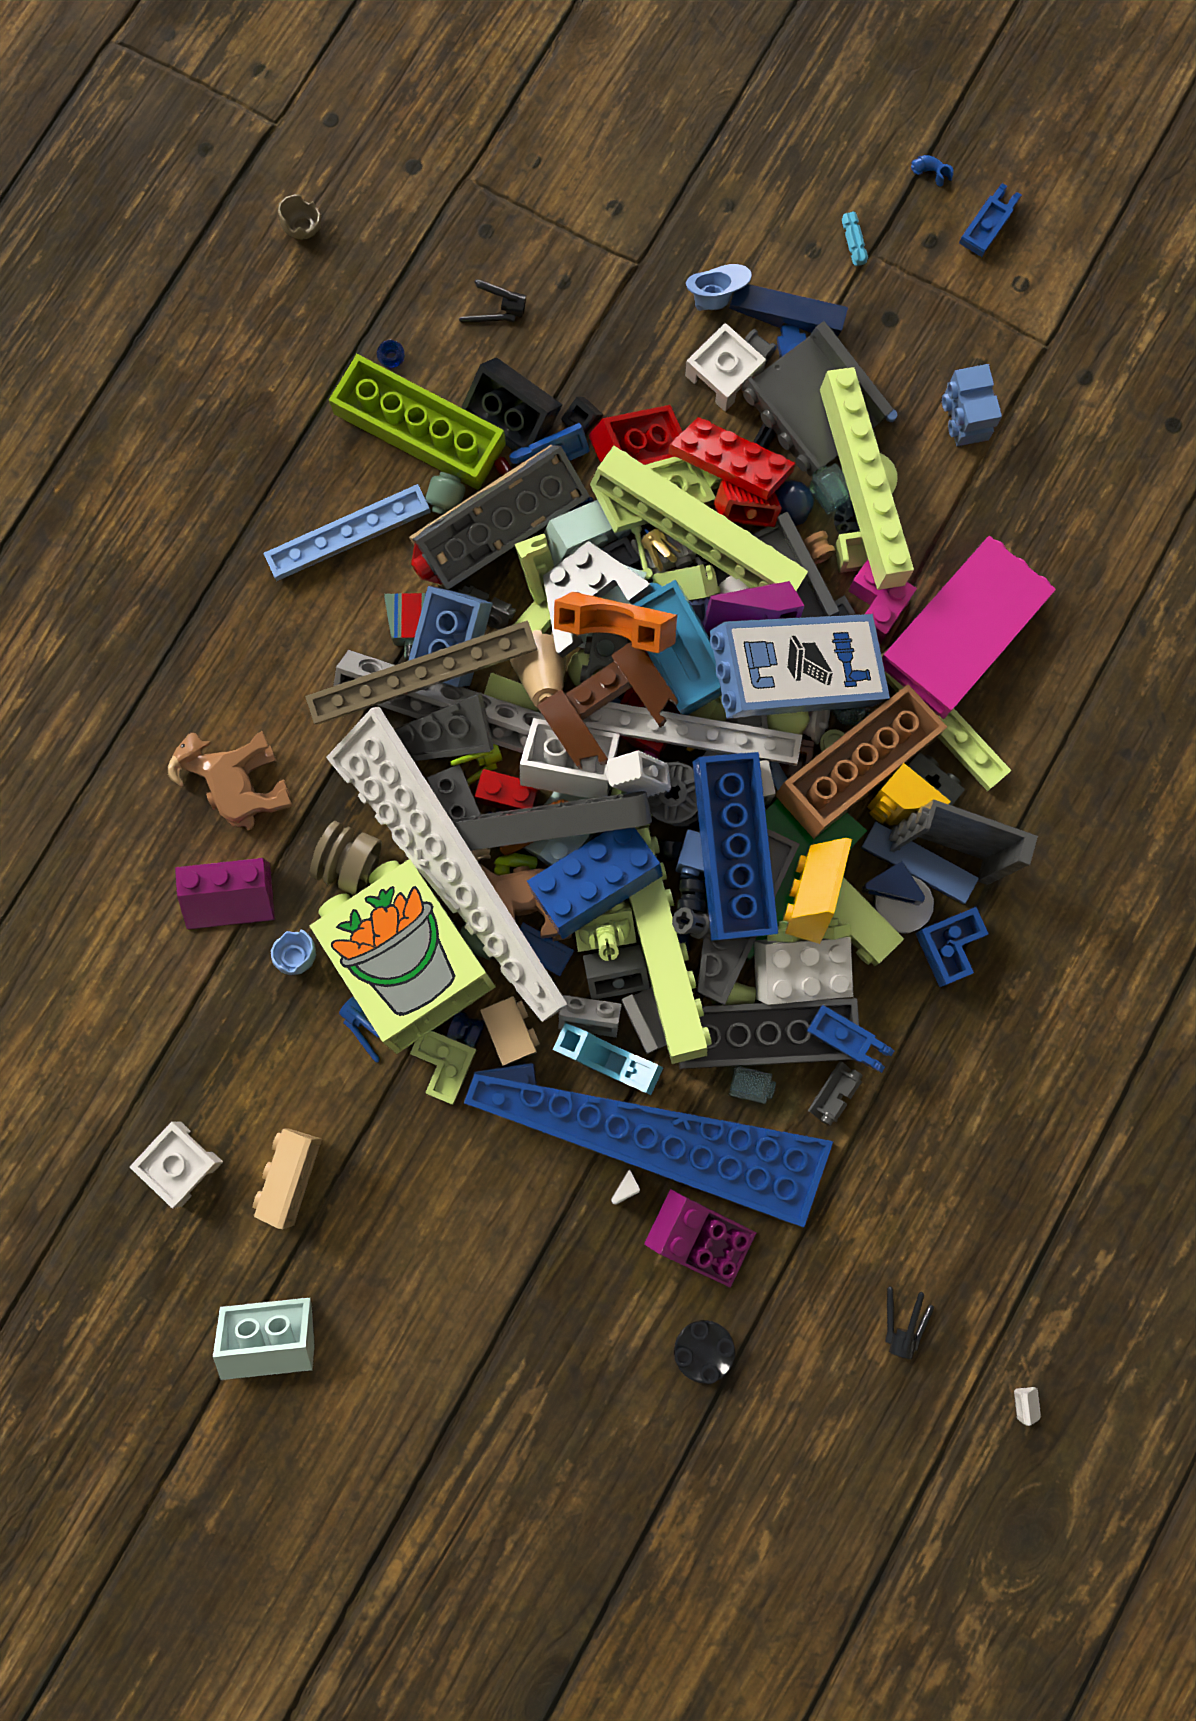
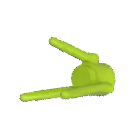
[451,744,502,786]

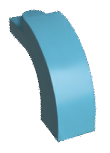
[553,1022,663,1095]

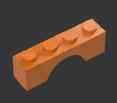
[554,592,677,653]

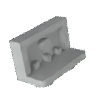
[558,995,621,1037]

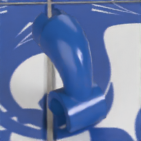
[911,155,954,186]

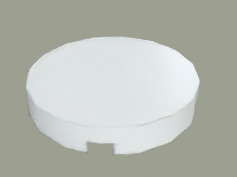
[874,876,934,933]

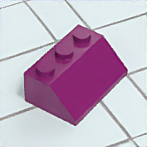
[175,858,275,930]

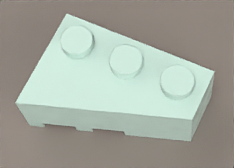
[543,500,631,566]

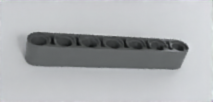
[452,791,652,850]

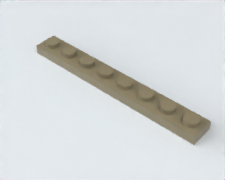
[305,620,538,725]

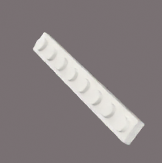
[583,702,802,766]

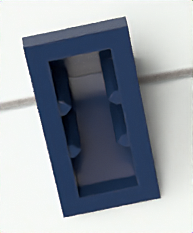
[861,861,925,906]

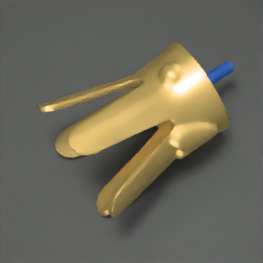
[641,529,681,571]

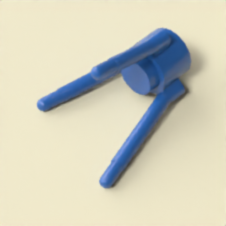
[339,996,380,1062]

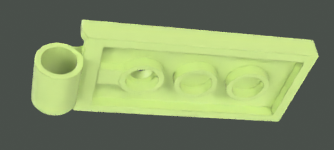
[590,457,727,533]

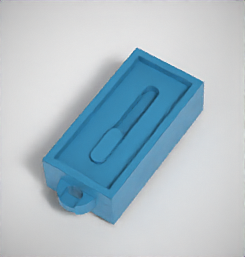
[632,580,722,715]

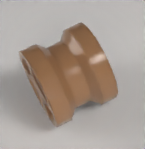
[803,531,836,565]

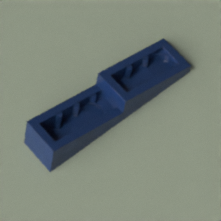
[729,284,848,337]

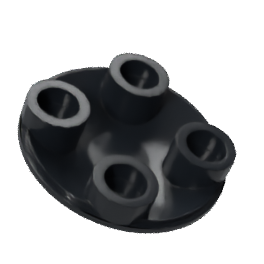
[674,1320,735,1384]

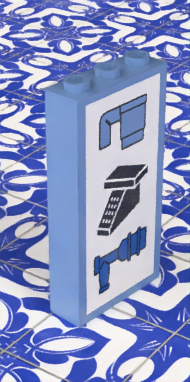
[710,614,890,718]

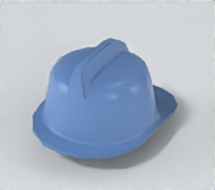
[686,264,752,311]

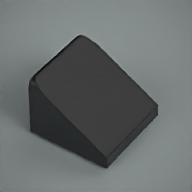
[561,397,603,434]

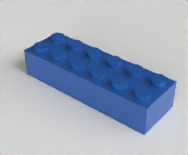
[693,752,778,941]

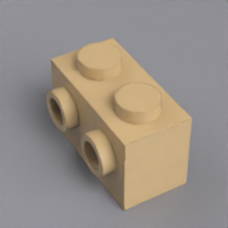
[480,996,540,1067]

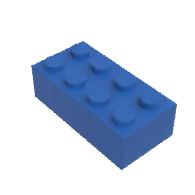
[527,827,663,939]

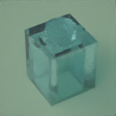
[809,463,851,515]
[729,1066,776,1104]

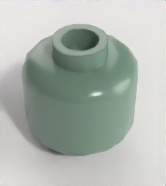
[425,472,465,515]

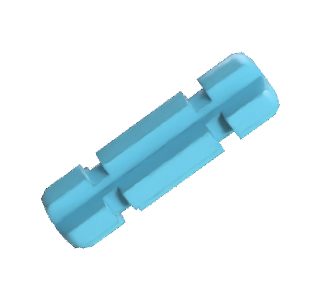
[842,212,868,266]

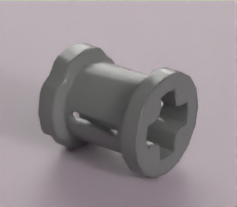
[744,329,777,364]
[672,907,710,939]

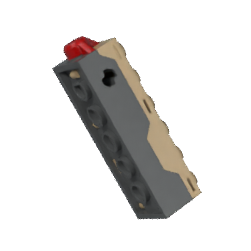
[409,445,590,590]

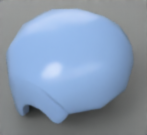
[271,929,316,975]

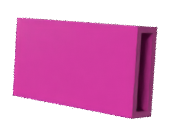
[882,536,1056,720]

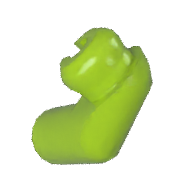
[494,853,537,875]

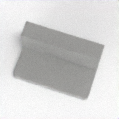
[621,987,667,1054]

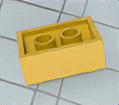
[867,763,951,825]
[783,838,852,944]

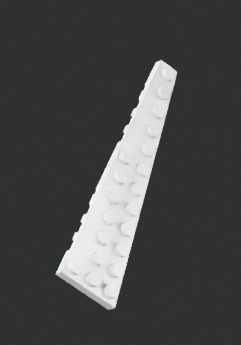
[326,707,567,1022]

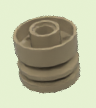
[310,821,382,895]

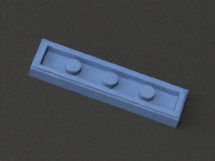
[861,822,979,904]

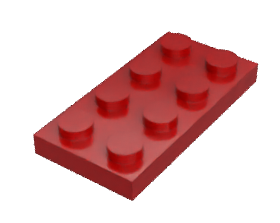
[669,417,795,500]

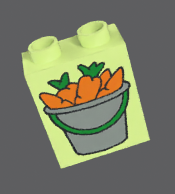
[310,859,496,1054]

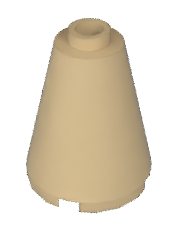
[510,630,567,708]

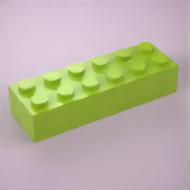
[329,354,506,490]

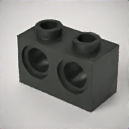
[580,633,628,683]

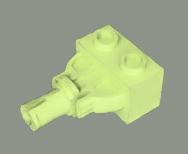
[575,900,636,961]

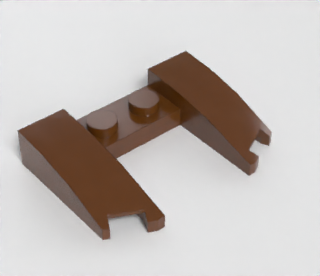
[537,642,679,769]

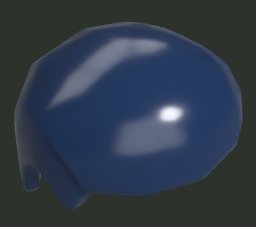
[775,480,814,526]

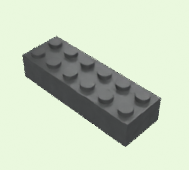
[679,998,859,1069]

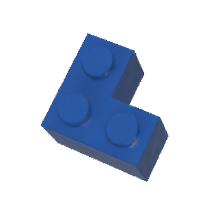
[915,907,988,987]

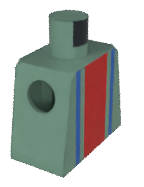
[384,593,426,660]

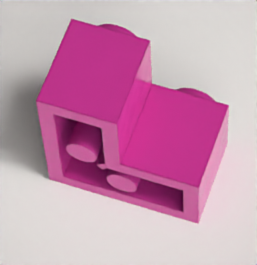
[848,559,917,644]

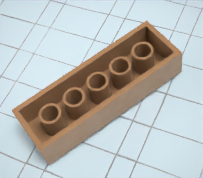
[775,684,947,839]

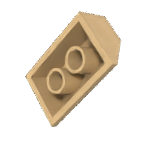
[253,1128,322,1230]

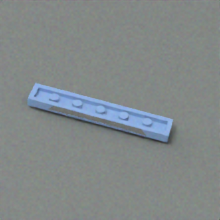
[264,484,430,581]

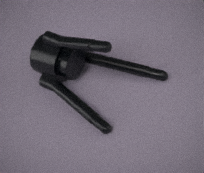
[459,279,527,322]
[885,1286,934,1359]

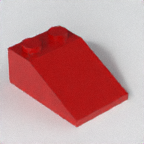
[588,405,682,465]

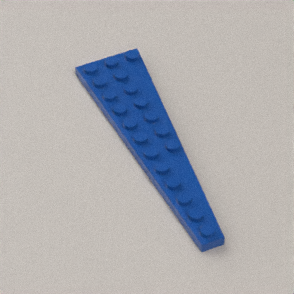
[464,1074,833,1227]

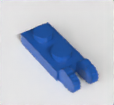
[959,183,1022,257]
[509,423,590,464]
[806,1005,894,1073]

